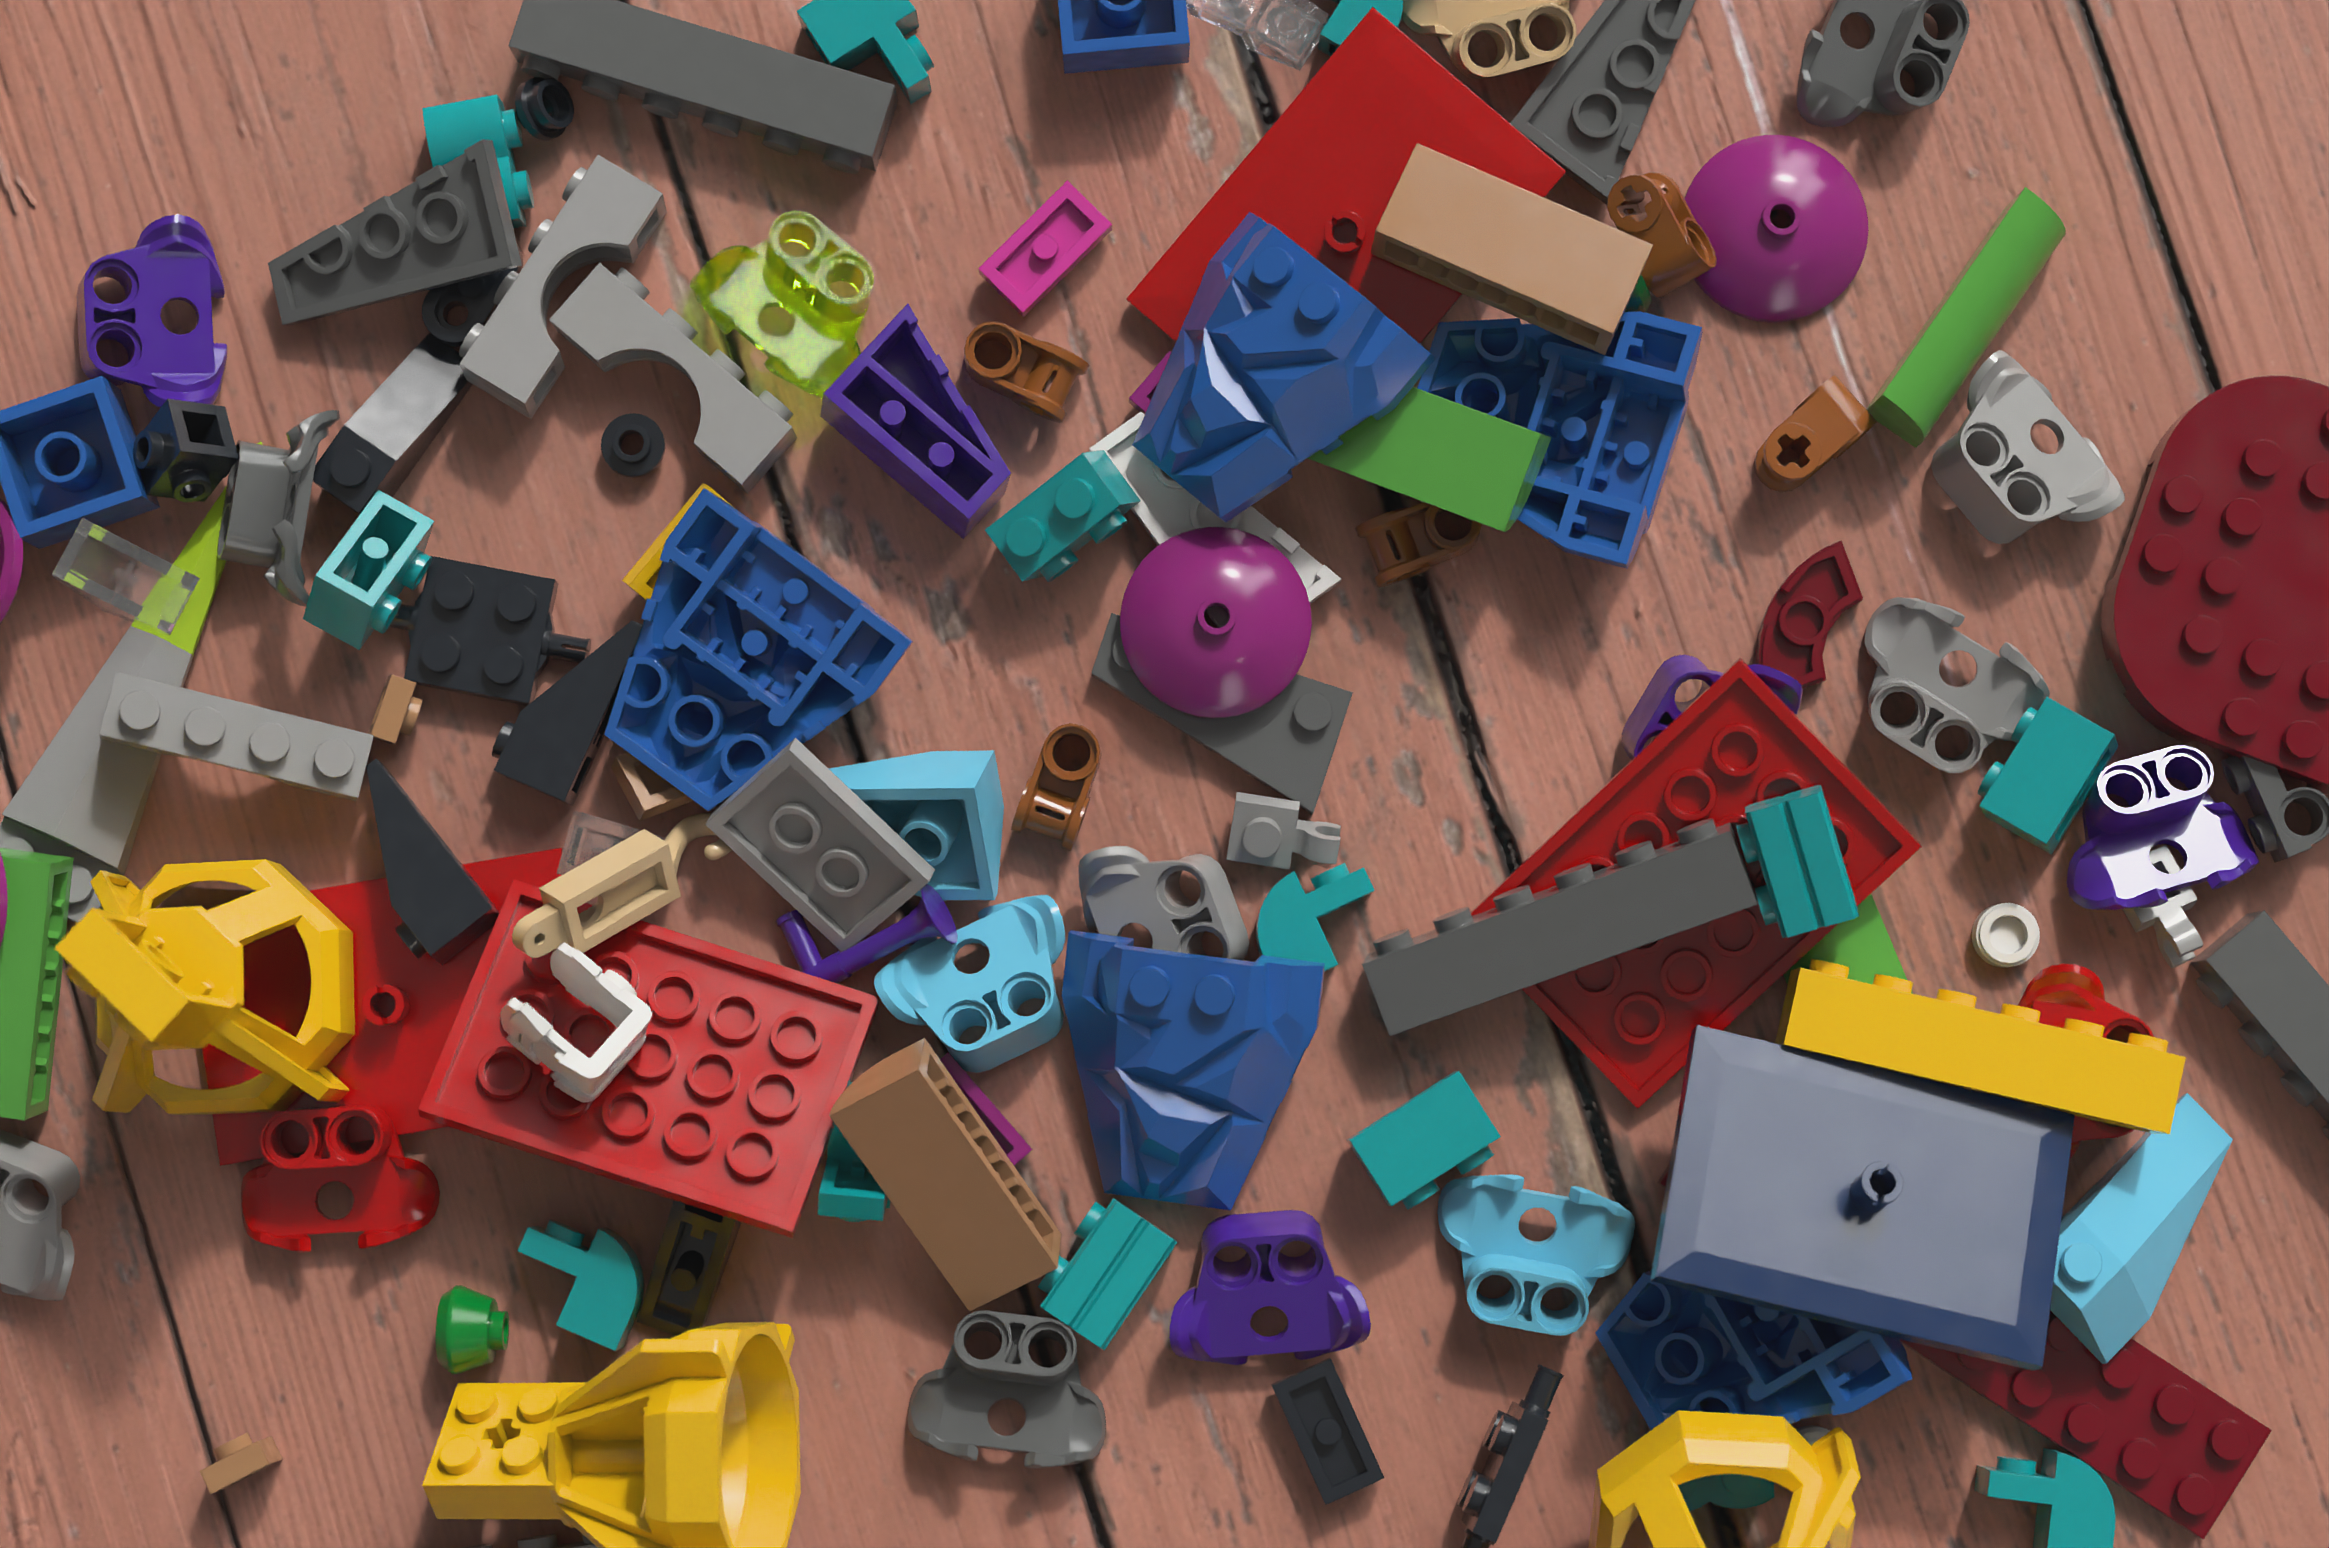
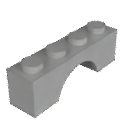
[459,155,667,419]
[549,263,797,494]
[99,671,374,801]

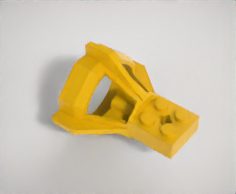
[54,859,355,1115]
[422,1322,801,1548]
[1588,1410,1861,1548]

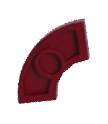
[1756,540,1864,689]

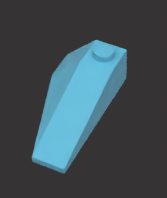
[828,750,1004,900]
[2050,1093,2233,1364]

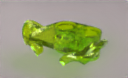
[690,210,874,399]

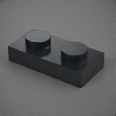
[1271,1358,1384,1505]

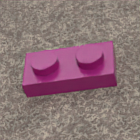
[978,180,1112,318]

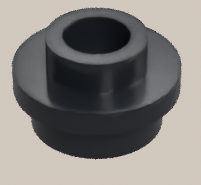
[515,77,574,141]
[601,413,665,478]

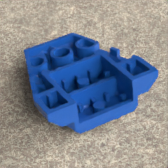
[1132,212,1436,523]
[1417,311,1703,569]
[604,488,913,811]
[1062,930,1325,1211]
[1595,1270,1912,1430]

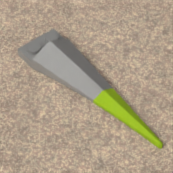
[0,442,263,923]

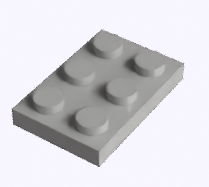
[705,738,935,952]

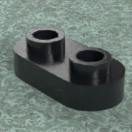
[422,245,523,347]

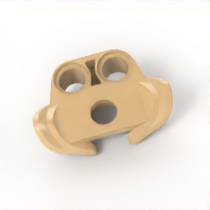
[1401,0,1576,79]

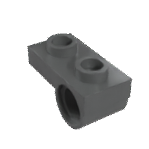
[2222,753,2329,863]

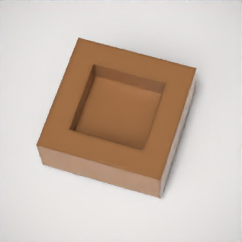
[368,674,422,744]
[611,752,693,821]
[199,1433,283,1494]

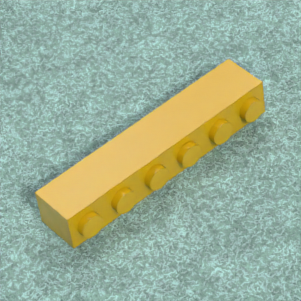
[1775,959,2186,1134]

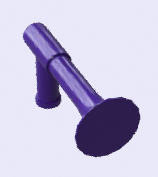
[776,884,958,984]

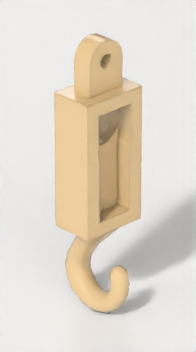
[512,813,732,958]

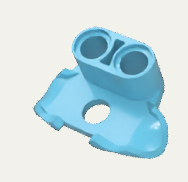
[874,894,1065,1073]
[1437,1174,1635,1335]

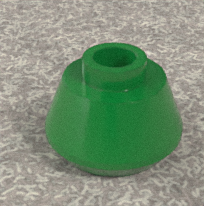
[435,1285,509,1375]

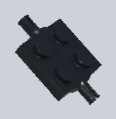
[389,556,591,706]
[1457,1364,1564,1548]

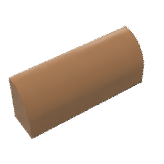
[1371,143,1653,355]
[829,1038,1062,1312]

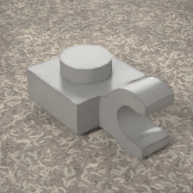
[1226,792,1341,869]
[2123,845,2203,968]

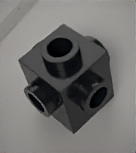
[133,399,239,502]

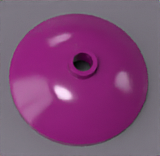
[1684,135,1868,323]
[1120,527,1312,718]

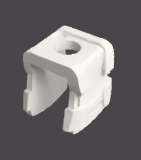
[500,942,652,1102]

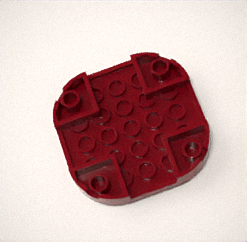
[2101,376,2329,794]

